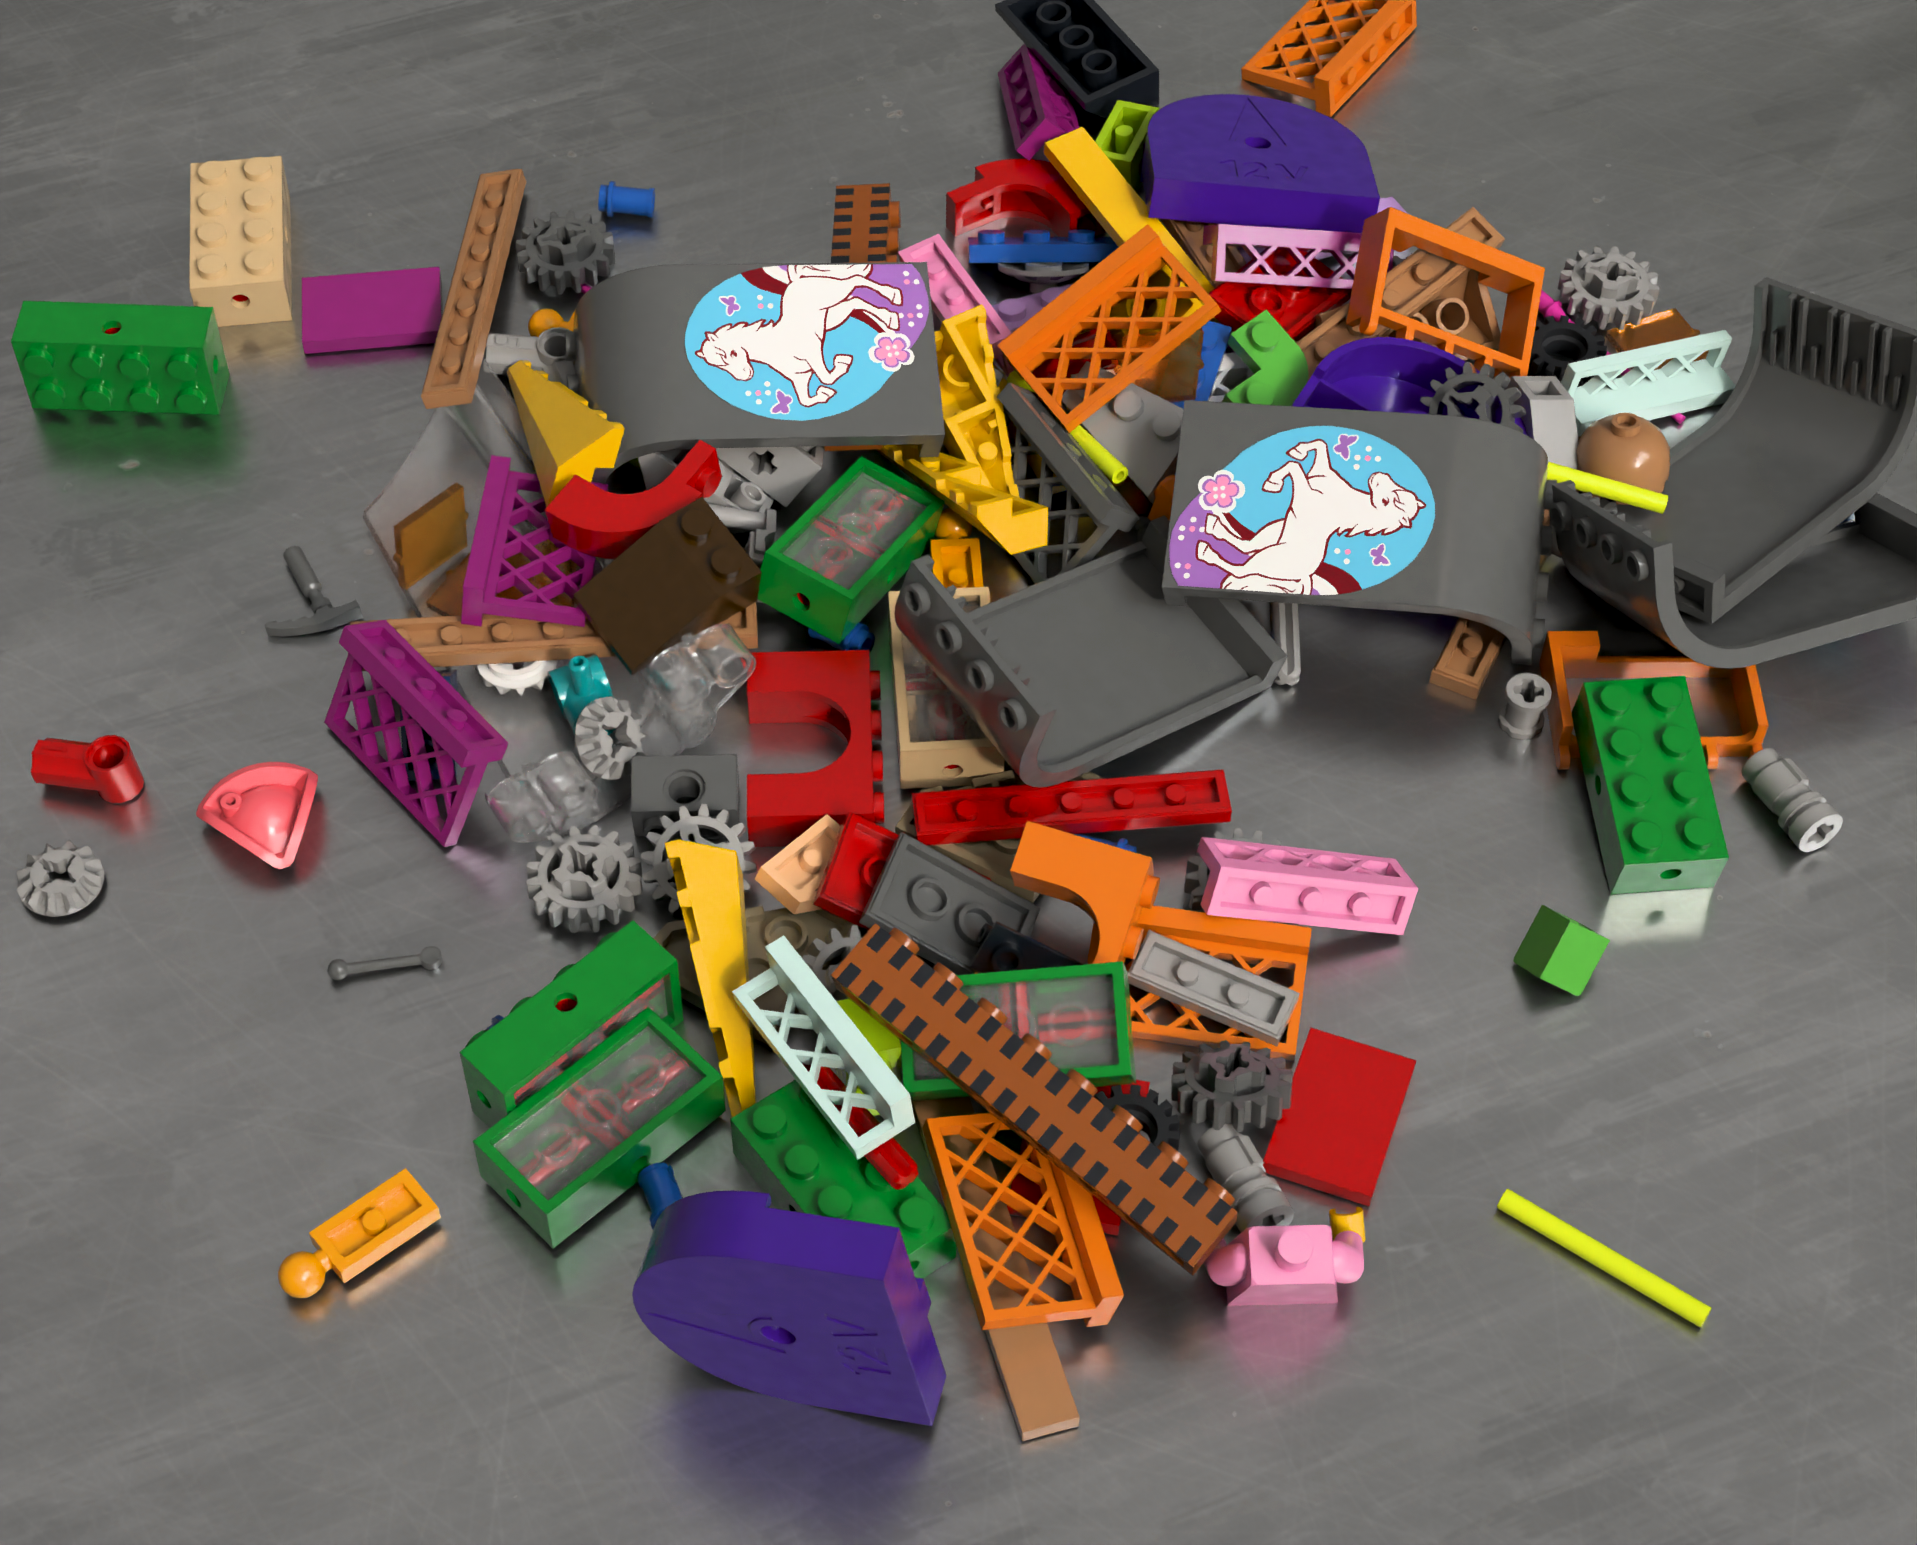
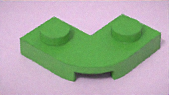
[1222,309,1308,406]

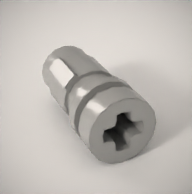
[1741,748,1843,852]
[1198,1124,1295,1232]

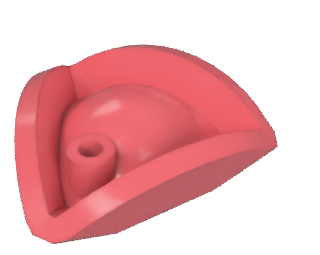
[196,762,318,869]

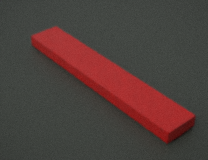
[912,769,1232,845]

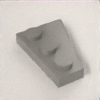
[1062,361,1183,505]

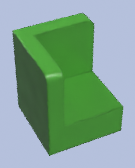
[1513,905,1610,996]

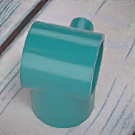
[547,654,616,735]

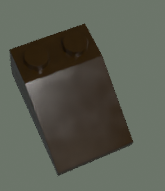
[573,497,762,676]

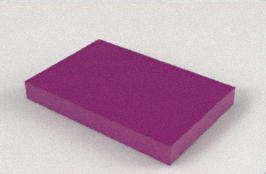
[302,267,443,354]

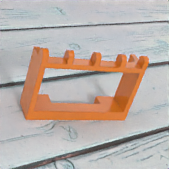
[1346,207,1545,378]
[1539,631,1769,770]

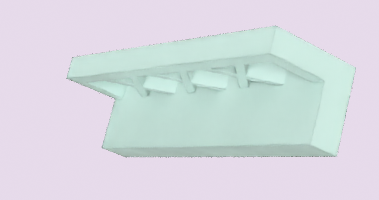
[1561,330,1736,436]
[732,935,915,1160]

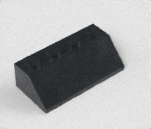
[995,0,1160,119]

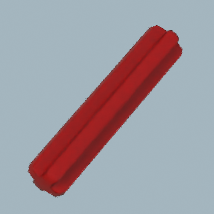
[803,1064,919,1190]

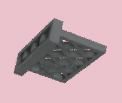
[997,383,1140,584]

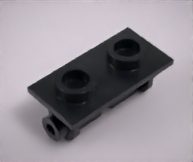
[969,921,1085,973]

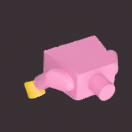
[1204,1207,1366,1306]

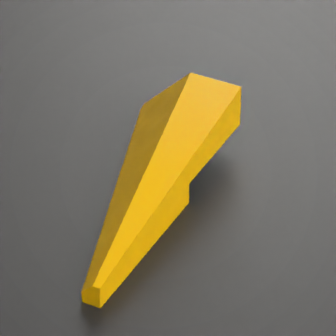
[934,304,1019,497]
[507,360,625,507]
[876,444,1048,555]
[665,839,757,1117]

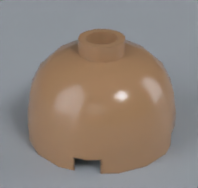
[1576,413,1670,505]

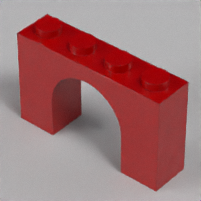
[747,650,884,847]

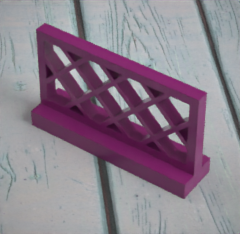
[461,455,608,627]
[324,620,509,847]

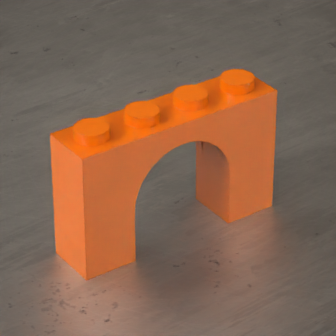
[974,821,1160,974]

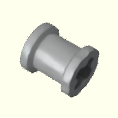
[1498,673,1552,740]

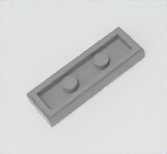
[1128,930,1300,1046]

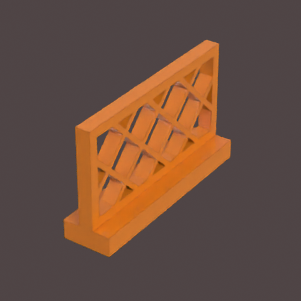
[1241,0,1417,117]
[997,224,1221,433]
[1087,905,1312,1061]
[923,1113,1124,1330]

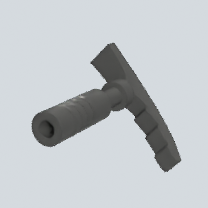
[265,546,363,637]

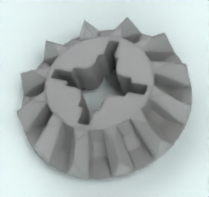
[575,696,649,780]
[16,840,104,917]

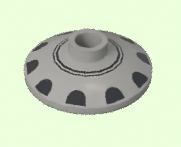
[998,262,1089,293]

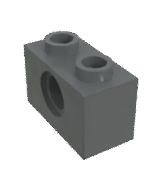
[631,754,739,839]

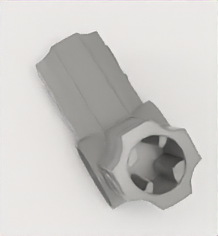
[485,327,575,386]

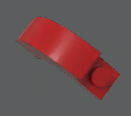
[946,159,1106,237]
[545,440,722,560]

